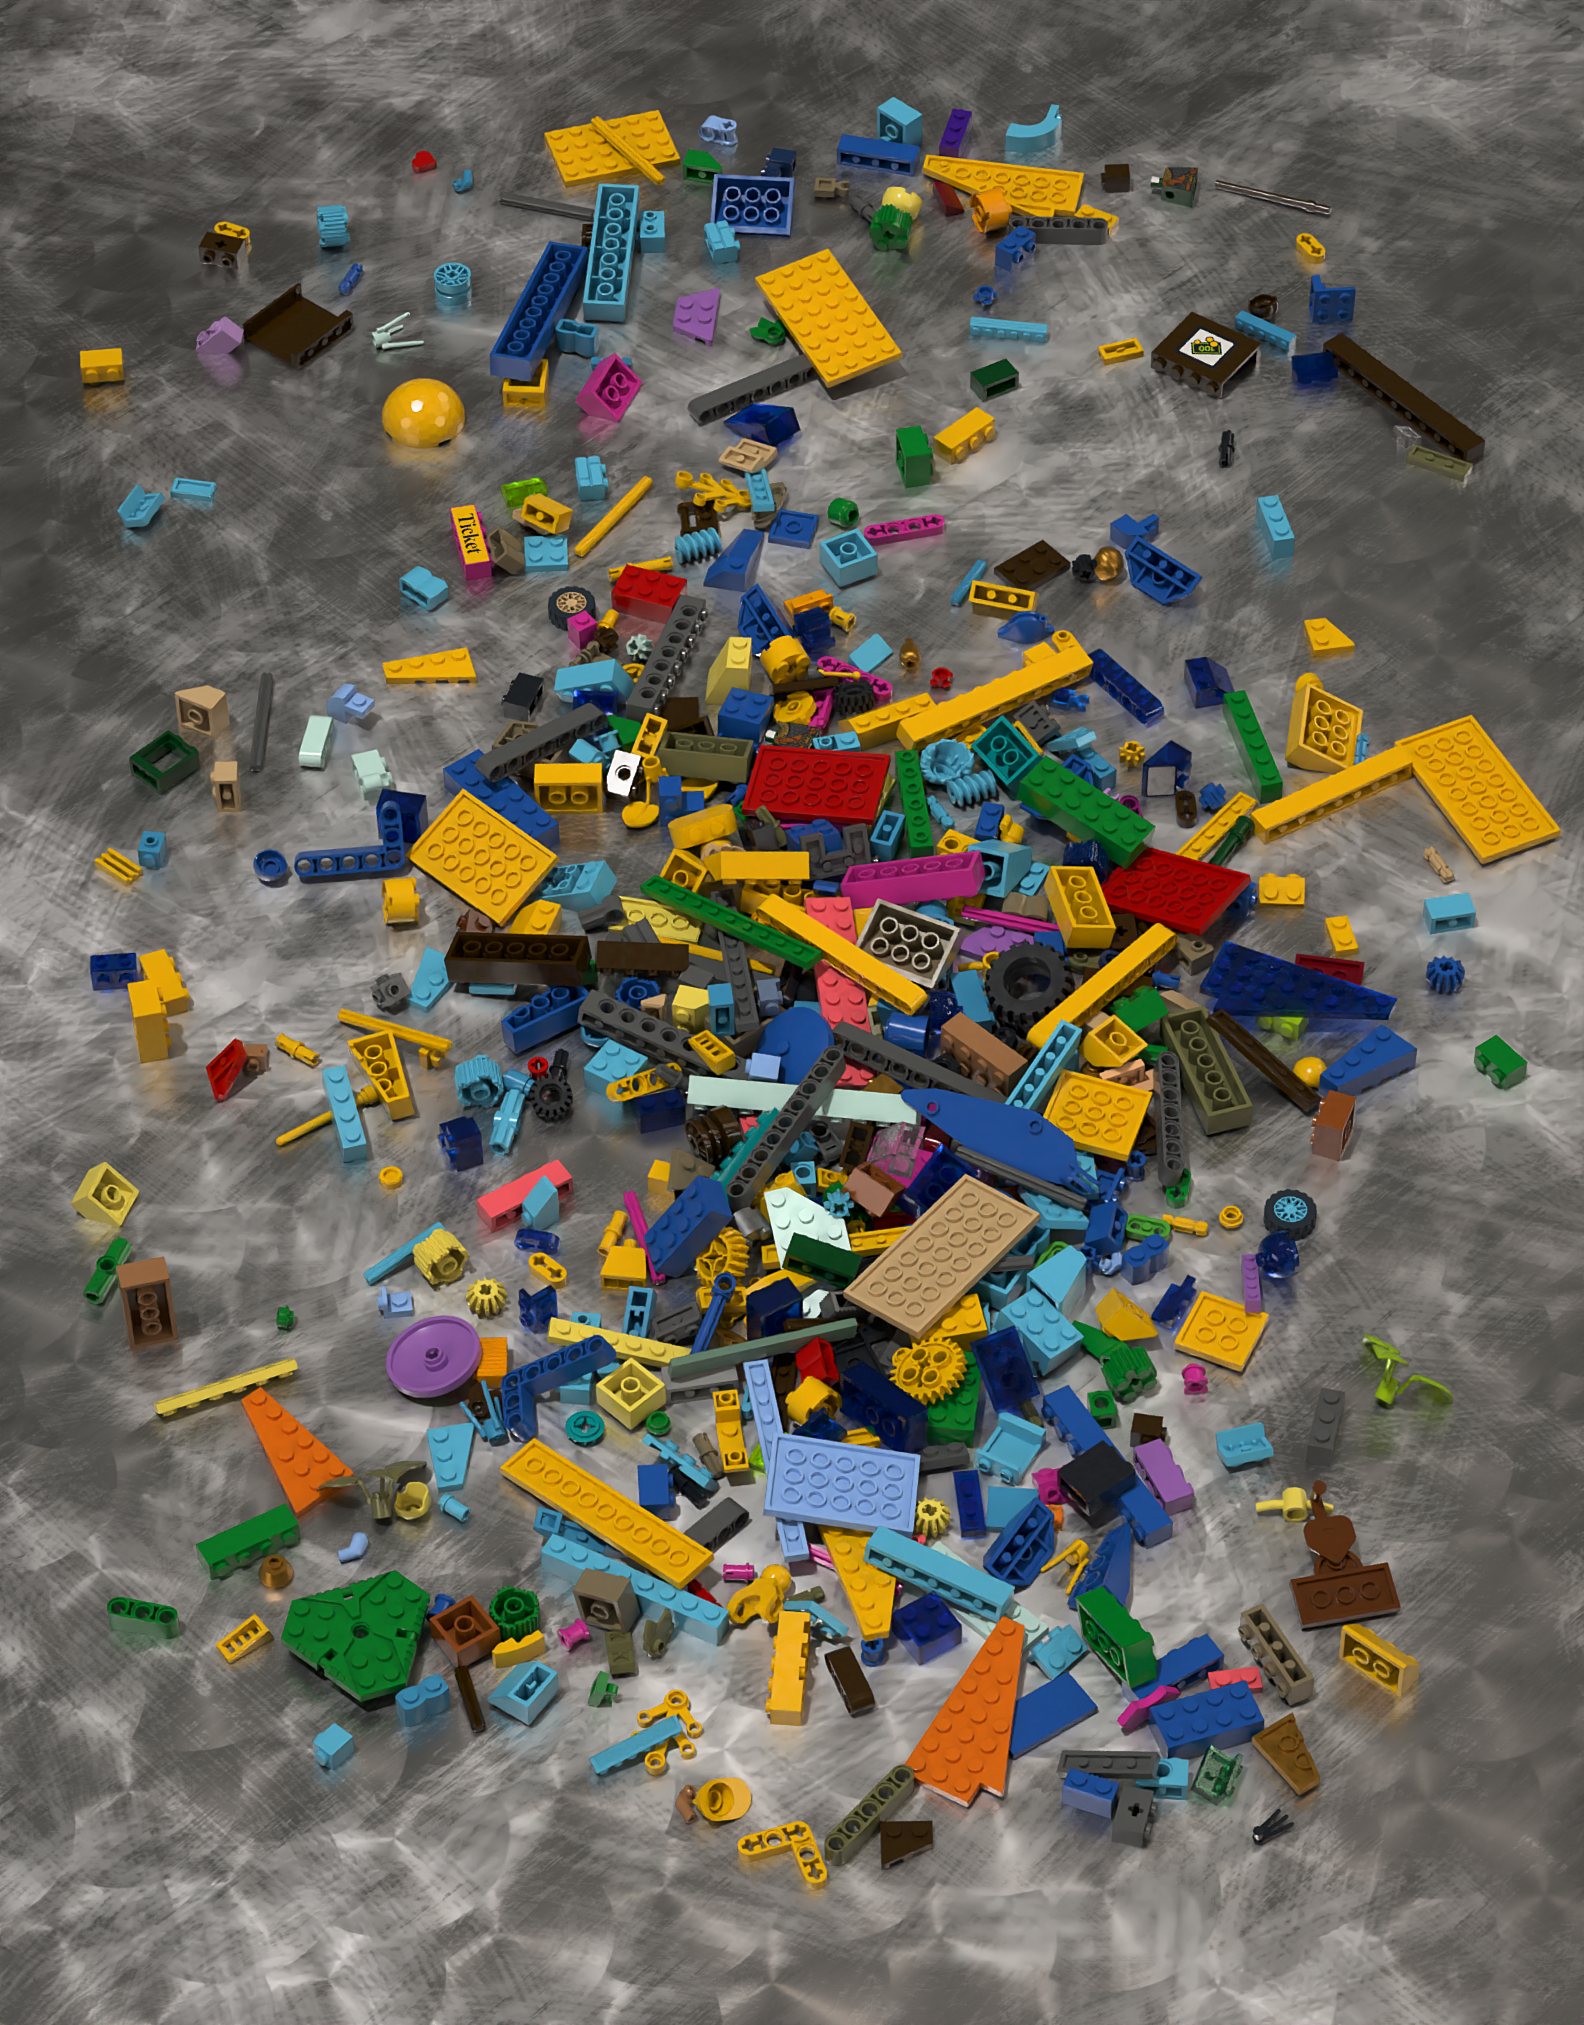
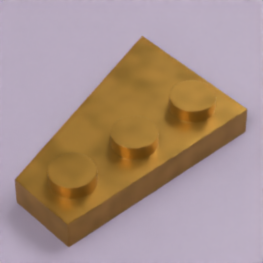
[1251,1712,1320,1796]

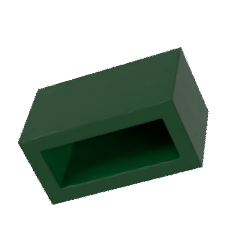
[970,359,1019,402]

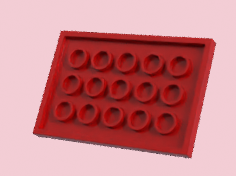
[742,745,891,825]
[1100,847,1251,936]

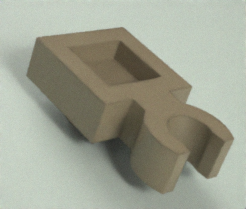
[814,177,850,197]

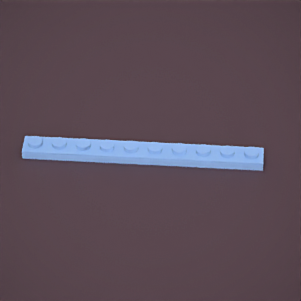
[743,1359,809,1563]

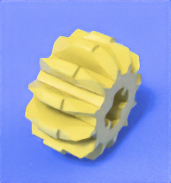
[466,1277,507,1318]
[914,1496,951,1538]

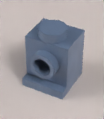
[757,978,783,1016]

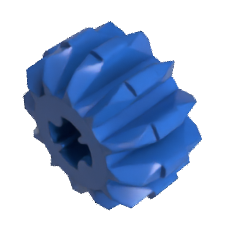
[1426,954,1465,993]

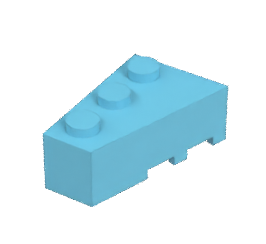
[554,659,635,704]

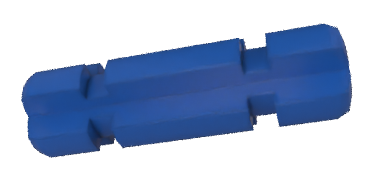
[338,263,363,295]

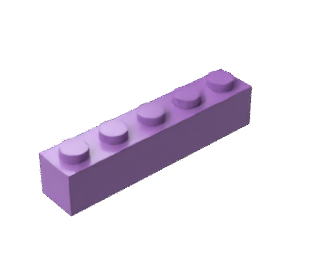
[1241,1254,1261,1313]

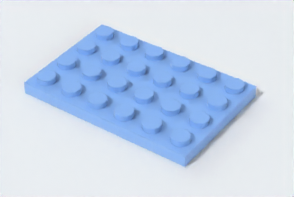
[763,1432,920,1539]

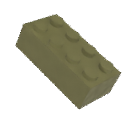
[659,731,754,784]

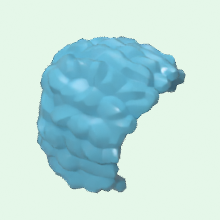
[920,738,975,785]

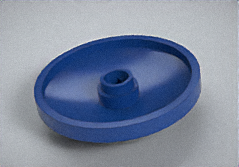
[755,1007,834,1085]

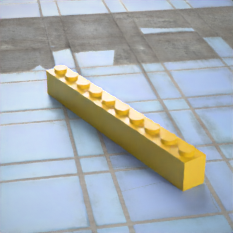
[896,644,1093,751]

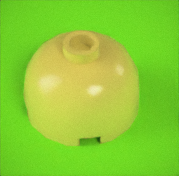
[881,187,923,220]

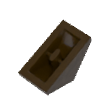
[670,715,715,736]

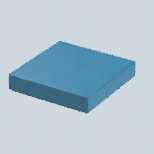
[986,1486,1038,1532]

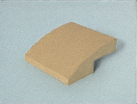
[718,438,778,473]

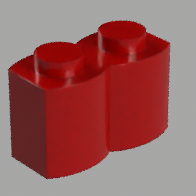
[796,1337,839,1387]

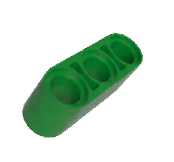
[107,1597,180,1639]

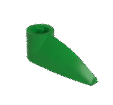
[1072,1320,1130,1365]

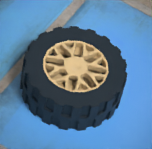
[548,586,596,631]

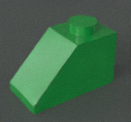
[683,149,722,184]
[607,715,642,753]

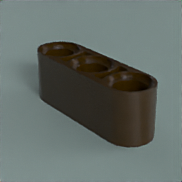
[824,1646,875,1715]

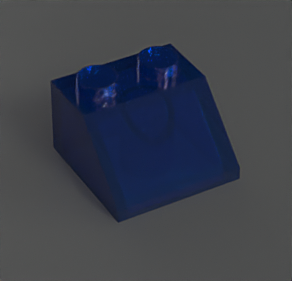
[1184,657,1235,709]

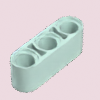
[299,715,334,768]

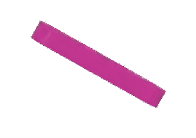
[864,514,945,546]
[817,656,892,702]

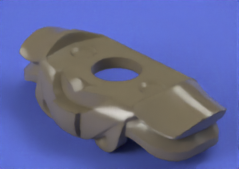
[751,482,787,528]

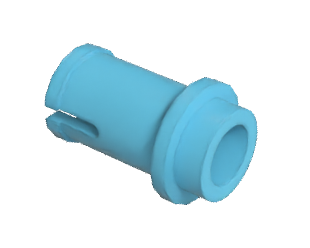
[438,1494,471,1522]

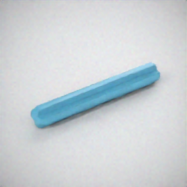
[363,1222,446,1284]

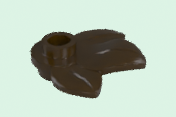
[467,1382,504,1423]

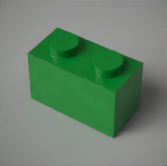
[1473,1035,1528,1090]

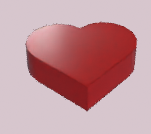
[412,151,437,173]

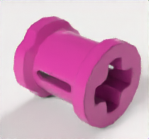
[557,1618,590,1650]

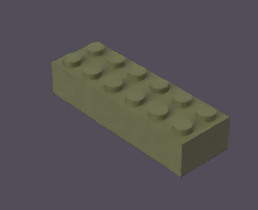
[1159,1005,1253,1135]

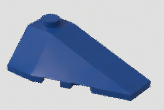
[1067,1522,1131,1609]

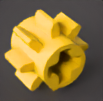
[1118,741,1145,768]

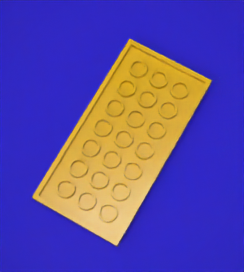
[755,249,902,388]
[1394,715,1561,864]

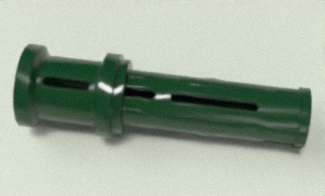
[1208,815,1255,867]

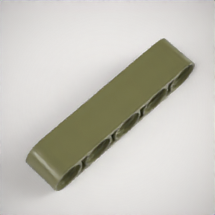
[824,1765,914,1866]

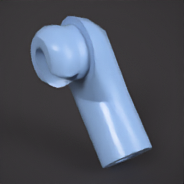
[1099,1248,1123,1275]
[337,1532,368,1563]

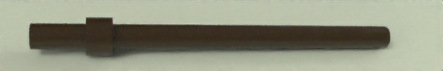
[1215,180,1332,215]

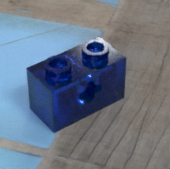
[572,690,618,716]

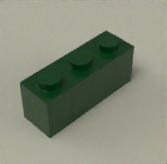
[782,1232,862,1289]

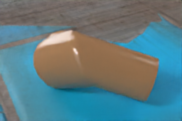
[675,1785,698,1824]

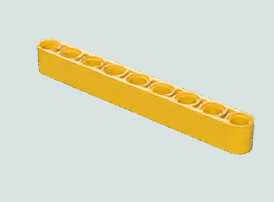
[755,894,928,1016]
[1026,923,1178,1050]

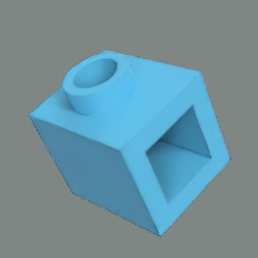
[313,1723,355,1770]

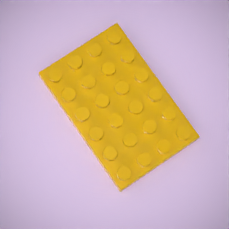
[544,110,681,188]
[405,789,560,927]

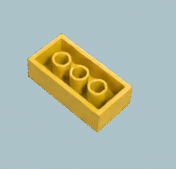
[1044,866,1116,948]

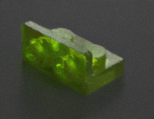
[500,477,548,508]

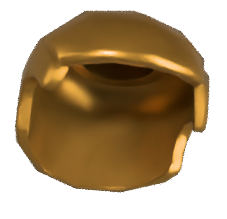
[1094,546,1124,582]

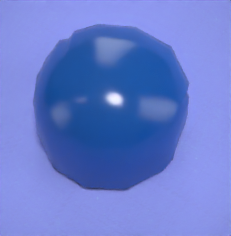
[253,849,288,883]

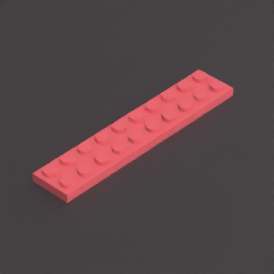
[804,897,878,1091]

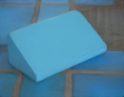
[848,633,893,673]

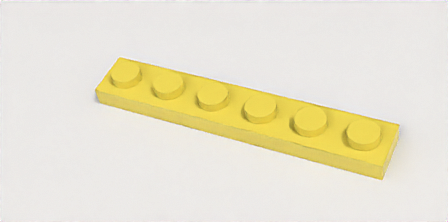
[546,1317,691,1368]
[152,1358,298,1416]

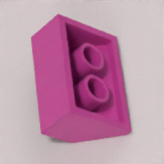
[575,353,642,422]

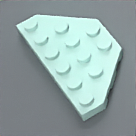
[764,1187,851,1318]

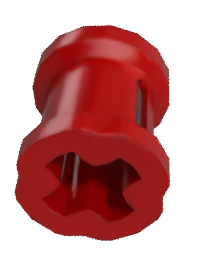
[528,1057,549,1081]

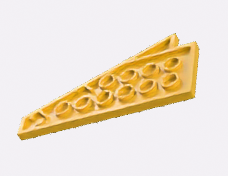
[816,1524,896,1642]

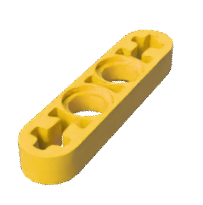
[606,1063,682,1103]

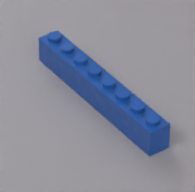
[1041,1385,1173,1549]

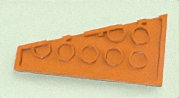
[241,1387,354,1519]

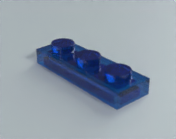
[953,1470,986,1537]

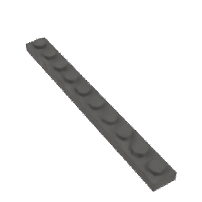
[710,888,760,1033]

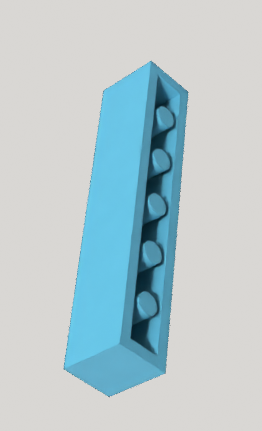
[1005,1019,1082,1111]
[863,1525,1015,1622]

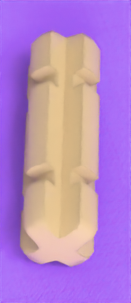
[1424,846,1454,883]

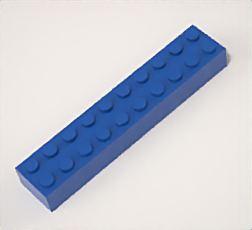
[490,241,589,381]

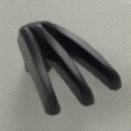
[1252,1809,1294,1844]

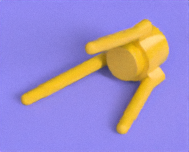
[1040,1539,1090,1595]

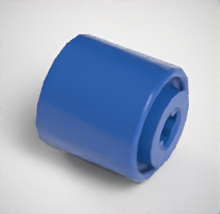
[884,1011,931,1057]

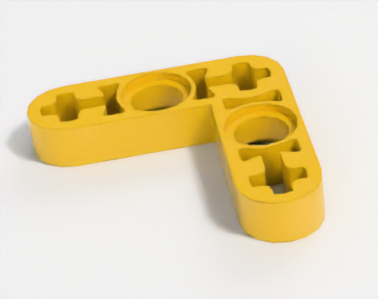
[737,1821,827,1890]

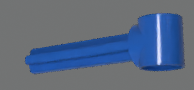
[690,1272,736,1354]

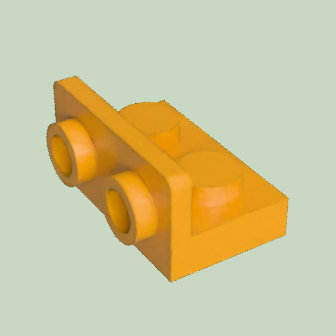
[784,589,834,624]

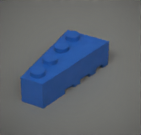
[501,985,589,1054]
[1319,1025,1417,1098]

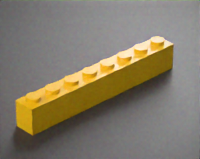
[1250,746,1413,845]

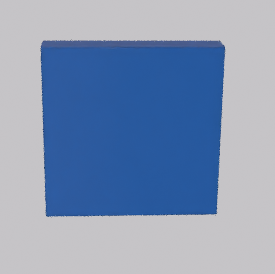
[768,509,819,549]

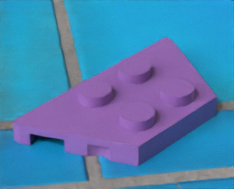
[673,288,720,347]
[958,924,1036,979]

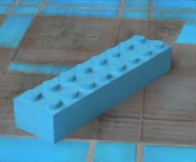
[583,183,640,322]

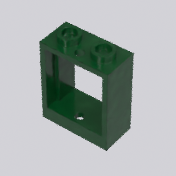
[129,730,200,795]

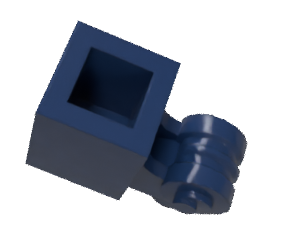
[761,148,797,178]

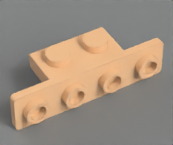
[1099,1059,1154,1092]

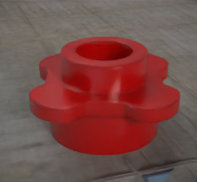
[930,667,953,688]

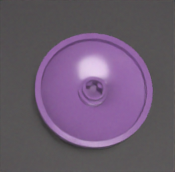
[386,1316,482,1398]

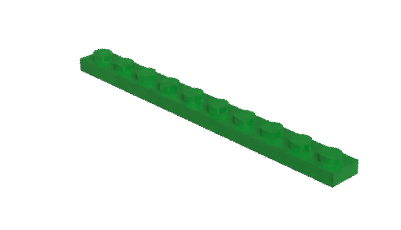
[640,875,823,970]

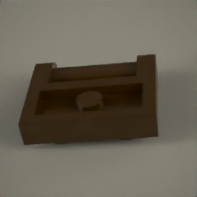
[677,500,719,538]

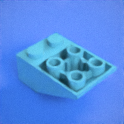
[534,860,618,912]

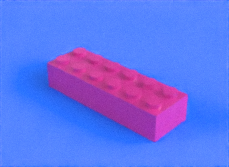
[840,850,986,909]

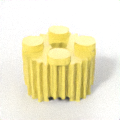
[412,1228,469,1285]

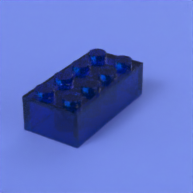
[839,1361,928,1454]

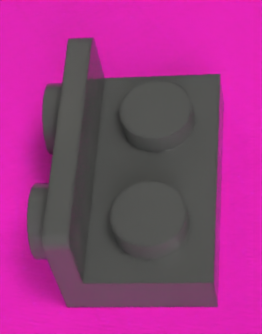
[1013,700,1062,746]

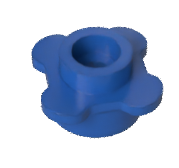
[973,286,997,305]

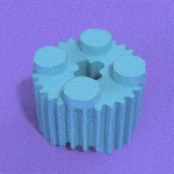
[316,205,350,247]
[454,1054,504,1108]

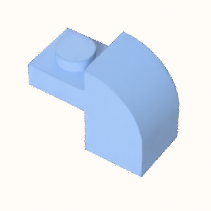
[327,684,375,724]

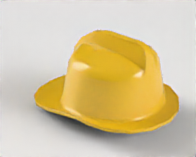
[692,1777,751,1821]

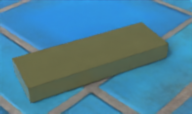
[1406,444,1473,482]

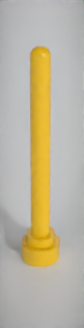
[276,1084,378,1146]

